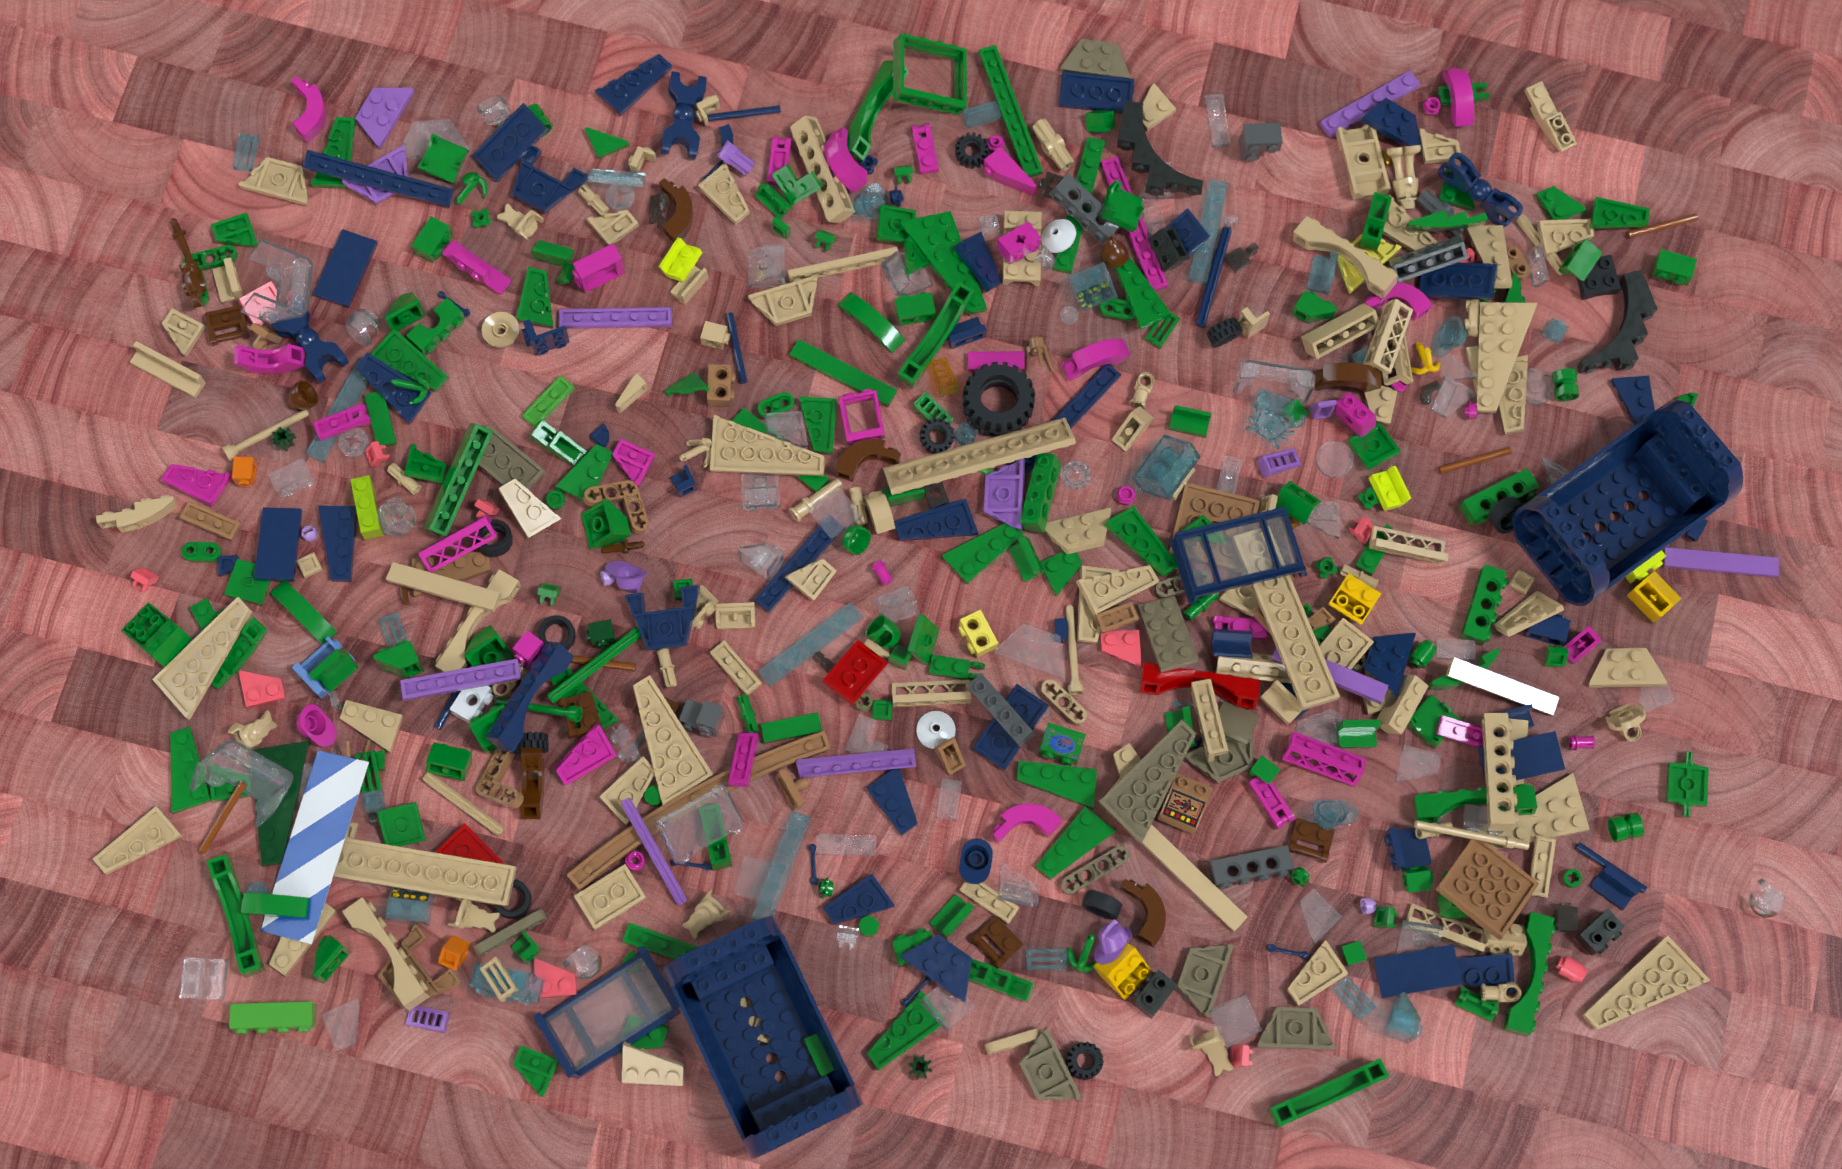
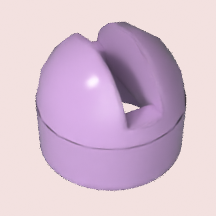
[301,525,318,542]
[600,570,616,586]
[1360,898,1376,914]

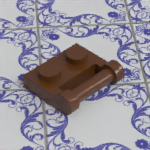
[205,305,250,346]
[557,691,603,739]
[1289,818,1335,863]
[970,916,1024,969]

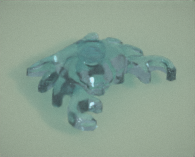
[1246,391,1305,449]

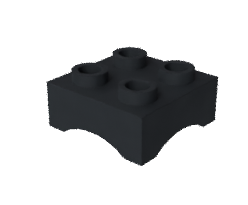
[1577,255,1621,300]

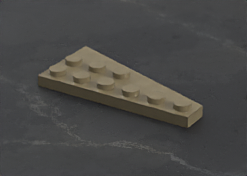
[1098,720,1196,845]

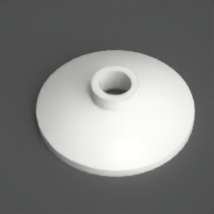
[1041,219,1076,253]
[916,711,956,749]

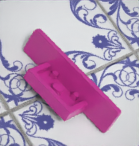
[442,240,511,295]

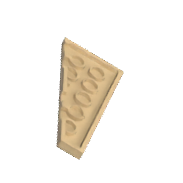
[1477,302,1537,413]
[152,597,253,720]

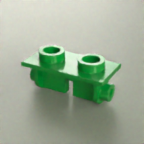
[754,183,793,219]
[1455,987,1499,1022]

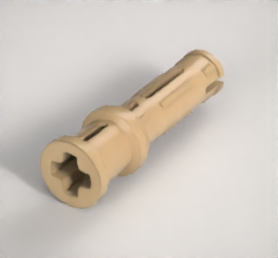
[789,478,843,522]

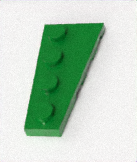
[1114,258,1171,330]
[371,329,449,392]
[1104,506,1178,577]
[942,523,1024,585]
[550,667,619,737]
[170,727,211,814]
[1017,761,1097,809]
[1035,807,1116,880]
[867,990,945,1071]

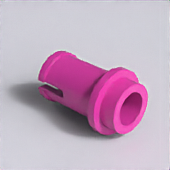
[872,560,894,586]
[1568,735,1595,751]

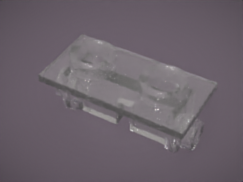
[609,724,640,767]

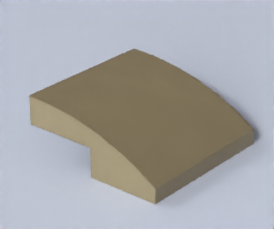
[1219,701,1260,744]

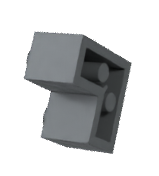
[1239,123,1282,162]
[679,699,725,738]

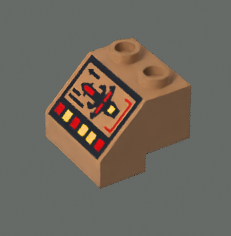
[1158,773,1213,834]

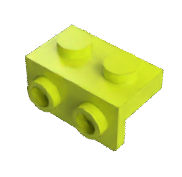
[1625,550,1666,584]

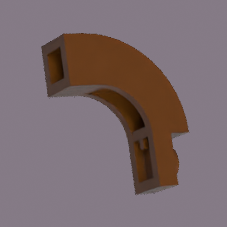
[659,178,693,243]
[1312,362,1382,392]
[835,439,901,482]
[520,748,544,819]
[1120,879,1166,947]

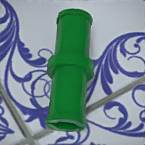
[1183,593,1220,621]
[736,694,760,733]

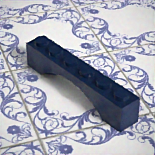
[486,641,574,753]

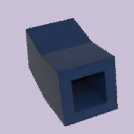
[719,124,734,147]
[1685,519,1708,542]
[1053,618,1068,644]

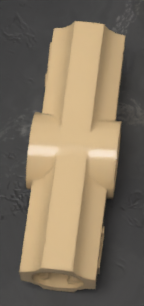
[1032,119,1074,172]

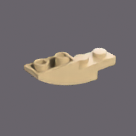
[1524,81,1577,152]
[96,495,178,533]

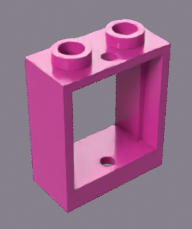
[572,244,625,293]
[839,389,886,445]

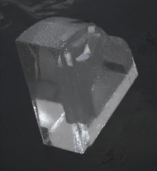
[329,690,343,711]

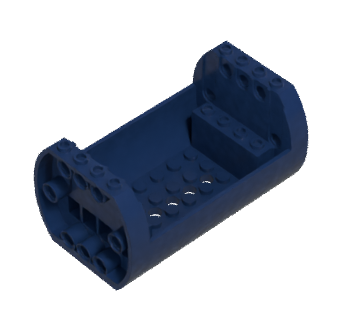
[1512,400,1743,606]
[663,915,864,1160]

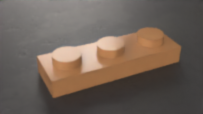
[180,501,242,542]

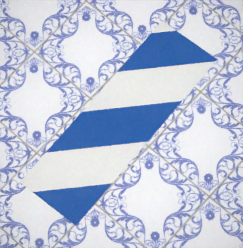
[260,750,369,944]

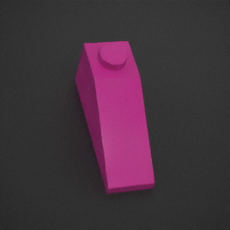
[983,147,1037,195]

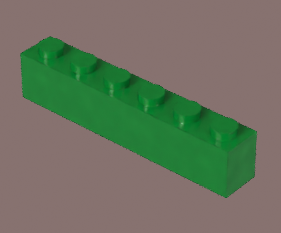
[423,423,493,537]

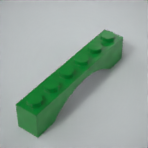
[847,60,909,161]
[898,281,975,389]
[1413,784,1537,823]
[207,854,266,977]
[1503,912,1556,1037]
[1268,1058,1390,1129]

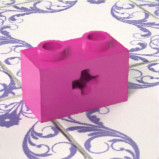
[997,221,1041,264]
[1335,392,1376,438]
[513,630,544,668]

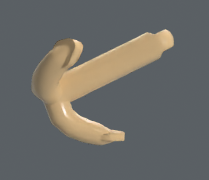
[679,438,712,468]

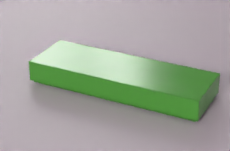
[522,375,575,427]

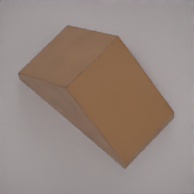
[934,737,966,775]

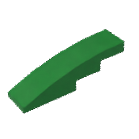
[1408,210,1488,231]
[969,959,1035,1003]

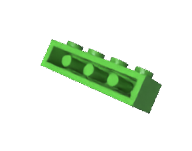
[229,1002,317,1034]

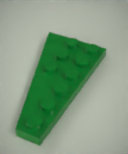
[898,211,987,315]

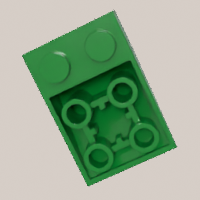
[121,602,192,667]

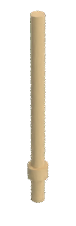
[1414,820,1529,850]

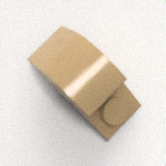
[863,491,895,534]

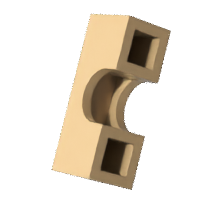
[1377,675,1428,735]

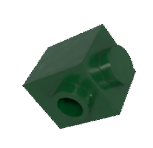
[586,619,616,648]

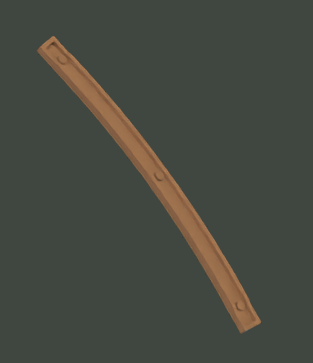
[567,730,831,891]

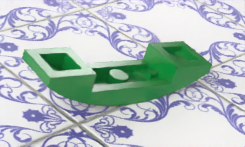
[838,292,905,354]
[270,581,338,645]
[211,617,268,689]
[1428,648,1500,690]

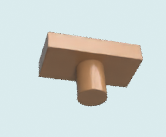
[250,322,282,350]
[1095,602,1139,634]
[775,768,809,811]

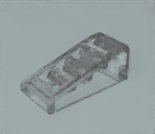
[1141,196,1167,236]

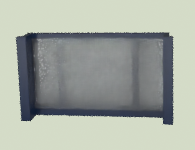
[1170,507,1307,604]
[533,945,681,1080]

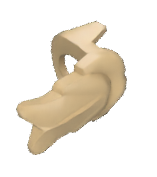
[497,204,544,240]
[227,710,277,755]
[683,889,731,939]
[448,898,500,933]
[1190,1026,1233,1076]

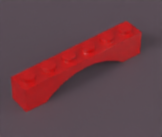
[1139,662,1260,710]

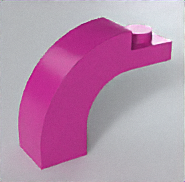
[1442,68,1474,127]
[291,76,327,144]
[824,126,867,193]
[1365,283,1433,321]
[1062,339,1131,381]
[234,344,305,374]
[992,804,1063,844]

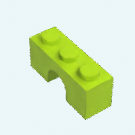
[350,475,384,540]

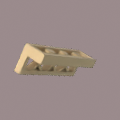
[1363,299,1413,375]
[1375,315,1413,386]
[130,341,206,399]
[1369,526,1449,564]
[1216,652,1291,683]
[1190,679,1228,762]
[892,680,971,707]
[1404,903,1486,954]

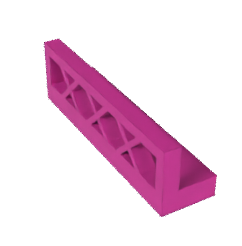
[418,514,498,573]
[1282,731,1366,787]

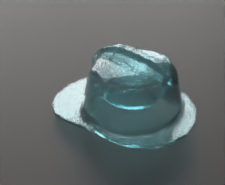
[854,183,887,220]
[1430,316,1467,357]
[1312,799,1359,830]

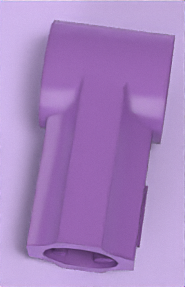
[717,140,755,176]

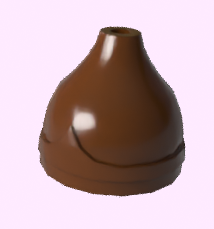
[1101,236,1129,268]
[287,380,318,410]

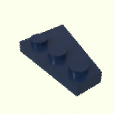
[954,232,1002,292]
[867,768,918,836]

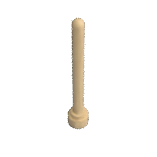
[222,410,309,461]
[1066,604,1084,695]

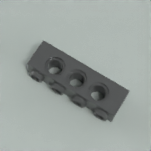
[1049,173,1120,244]
[1388,235,1469,283]
[967,673,1035,747]
[1208,845,1294,889]

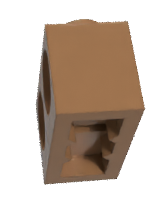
[707,364,736,407]

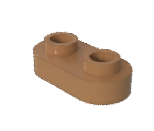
[1506,246,1530,281]

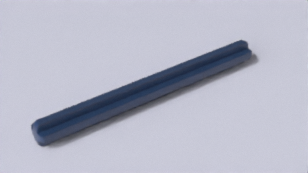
[1196,227,1232,328]

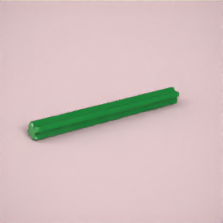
[547,627,642,703]

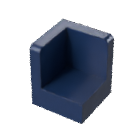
[671,465,697,497]

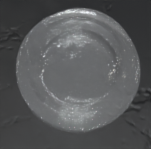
[1060,306,1079,325]

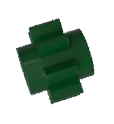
[271,426,296,451]
[908,1055,932,1081]

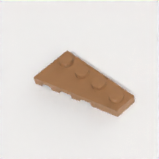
[412,552,491,598]

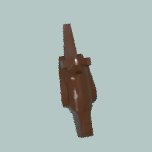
[179,249,206,308]

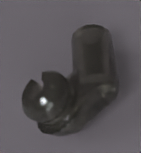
[1419,380,1440,405]

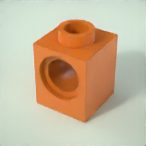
[232,457,257,487]
[438,935,470,971]

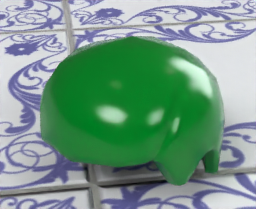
[842,524,871,555]

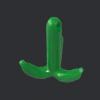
[455,172,488,205]
[391,374,430,404]
[1067,934,1097,973]

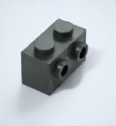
[1148,226,1190,271]
[1575,909,1625,955]
[1133,970,1178,1019]

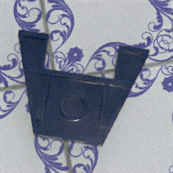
[512,146,589,214]
[625,585,700,651]

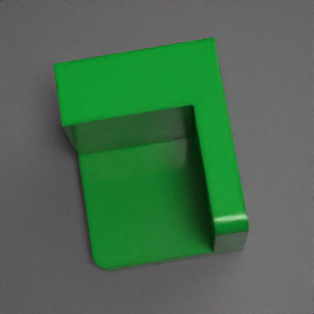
[1086,110,1115,132]
[888,644,913,670]
[1248,755,1281,784]
[512,931,542,964]

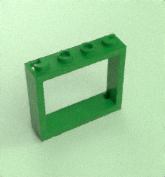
[893,33,967,115]

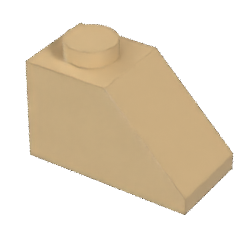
[1112,406,1154,451]

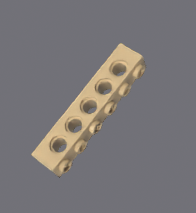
[790,115,855,224]
[1482,713,1518,831]

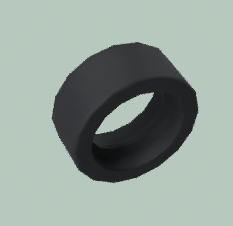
[1489,497,1523,534]
[475,519,513,557]
[538,615,576,650]
[494,879,532,919]
[1082,890,1122,920]

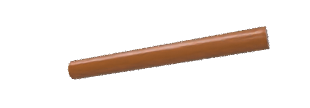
[1626,213,1698,239]
[1438,447,1512,474]
[570,655,636,671]
[198,781,247,854]

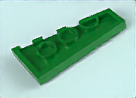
[311,117,356,188]

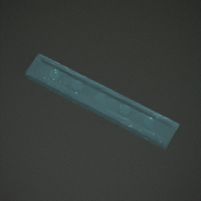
[1188,179,1229,285]
[306,357,369,463]
[759,602,863,687]
[751,811,811,921]

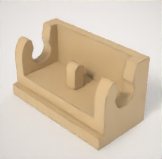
[715,602,756,630]

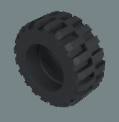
[962,362,1035,437]

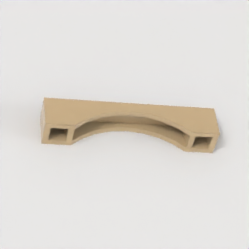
[1293,216,1398,299]
[435,569,521,673]
[342,897,430,1011]

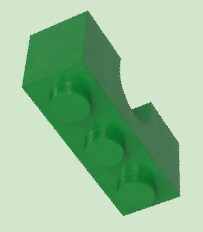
[406,298,465,356]

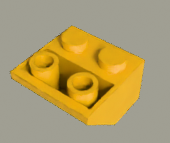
[1627,571,1682,623]
[1328,573,1381,625]
[1093,943,1152,1000]

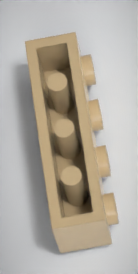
[1301,303,1379,359]

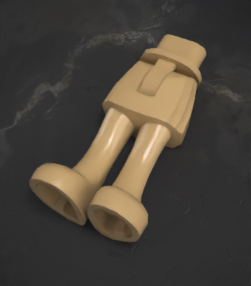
[1387,145,1421,209]

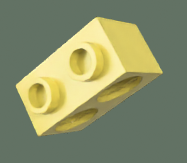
[958,610,998,658]

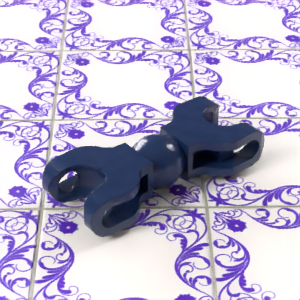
[661,71,707,159]
[1438,152,1523,228]
[266,296,349,384]

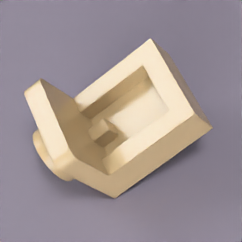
[695,95,720,126]
[628,146,656,175]

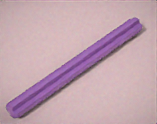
[621,798,687,905]

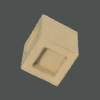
[700,321,730,350]

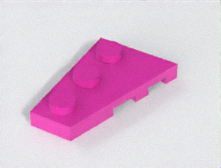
[161,464,232,507]
[555,722,617,786]

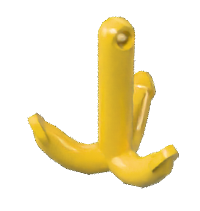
[1411,342,1441,375]

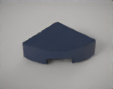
[590,423,609,448]
[218,555,239,577]

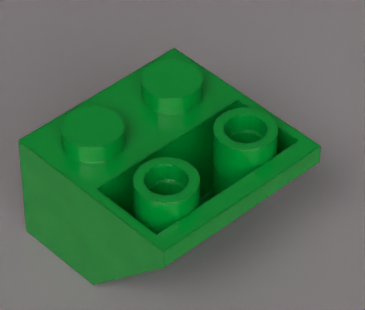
[373,641,425,679]
[468,704,505,754]

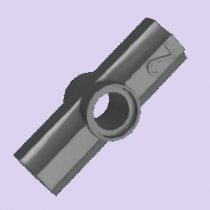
[1416,189,1466,237]

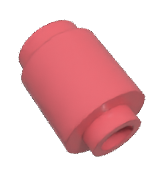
[1556,955,1588,983]

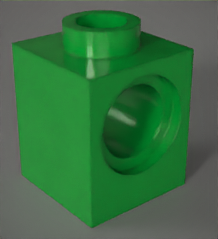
[1402,865,1434,893]

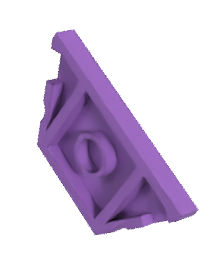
[355,88,415,150]
[342,145,408,204]
[984,458,1025,531]

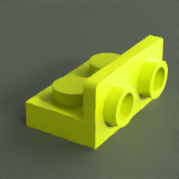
[659,237,703,282]
[1369,466,1411,511]

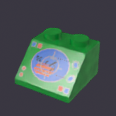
[1039,722,1086,766]

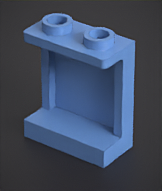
[292,637,356,700]

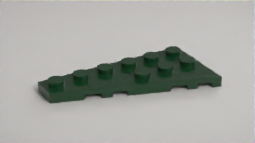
[250,741,311,867]

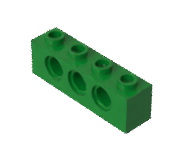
[1020,453,1062,533]
[1459,468,1540,526]
[1459,564,1508,646]

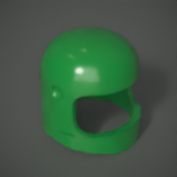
[865,614,901,649]

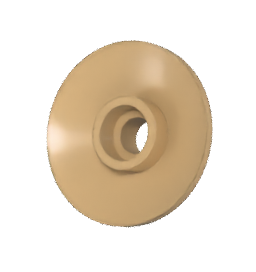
[482,312,520,348]

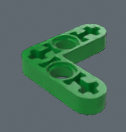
[183,245,238,307]

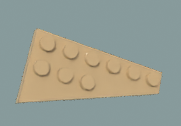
[710,415,825,476]
[633,675,713,806]
[1476,773,1590,850]
[1582,935,1711,1030]

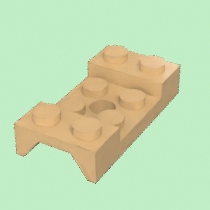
[1336,125,1391,200]
[1003,211,1042,286]

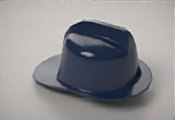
[959,838,993,884]

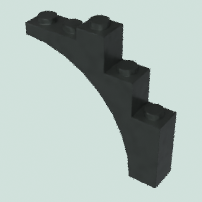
[1117,100,1204,196]
[1577,269,1657,373]

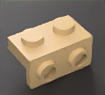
[691,585,719,630]
[1483,924,1527,956]

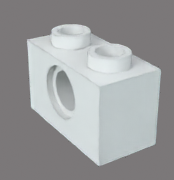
[450,686,493,724]

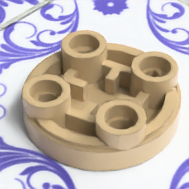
[1465,299,1480,337]

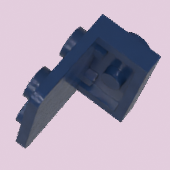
[521,319,570,356]
[1384,827,1432,871]

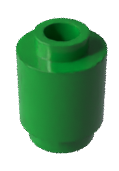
[1409,640,1437,669]

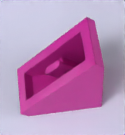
[1563,625,1602,664]

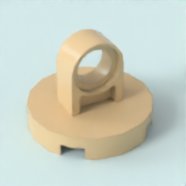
[1605,703,1646,742]

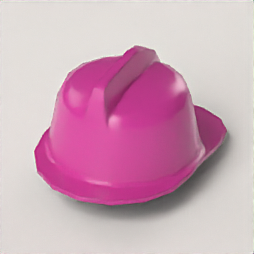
[296,704,337,747]

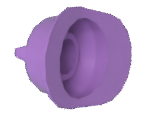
[605,561,648,593]
[1094,919,1132,964]

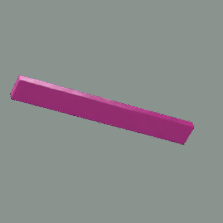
[1100,156,1168,291]

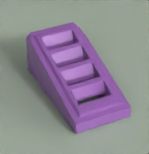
[1310,400,1337,420]
[1257,448,1301,478]
[405,1006,450,1033]

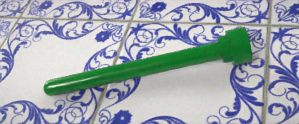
[494,698,583,722]

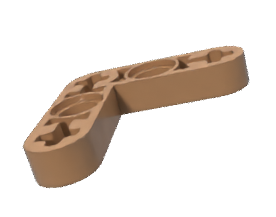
[583,480,649,534]
[476,748,524,809]

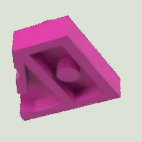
[612,439,655,488]

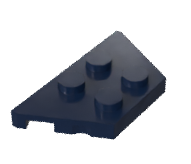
[1360,98,1422,154]
[1363,633,1416,697]
[900,935,972,1002]

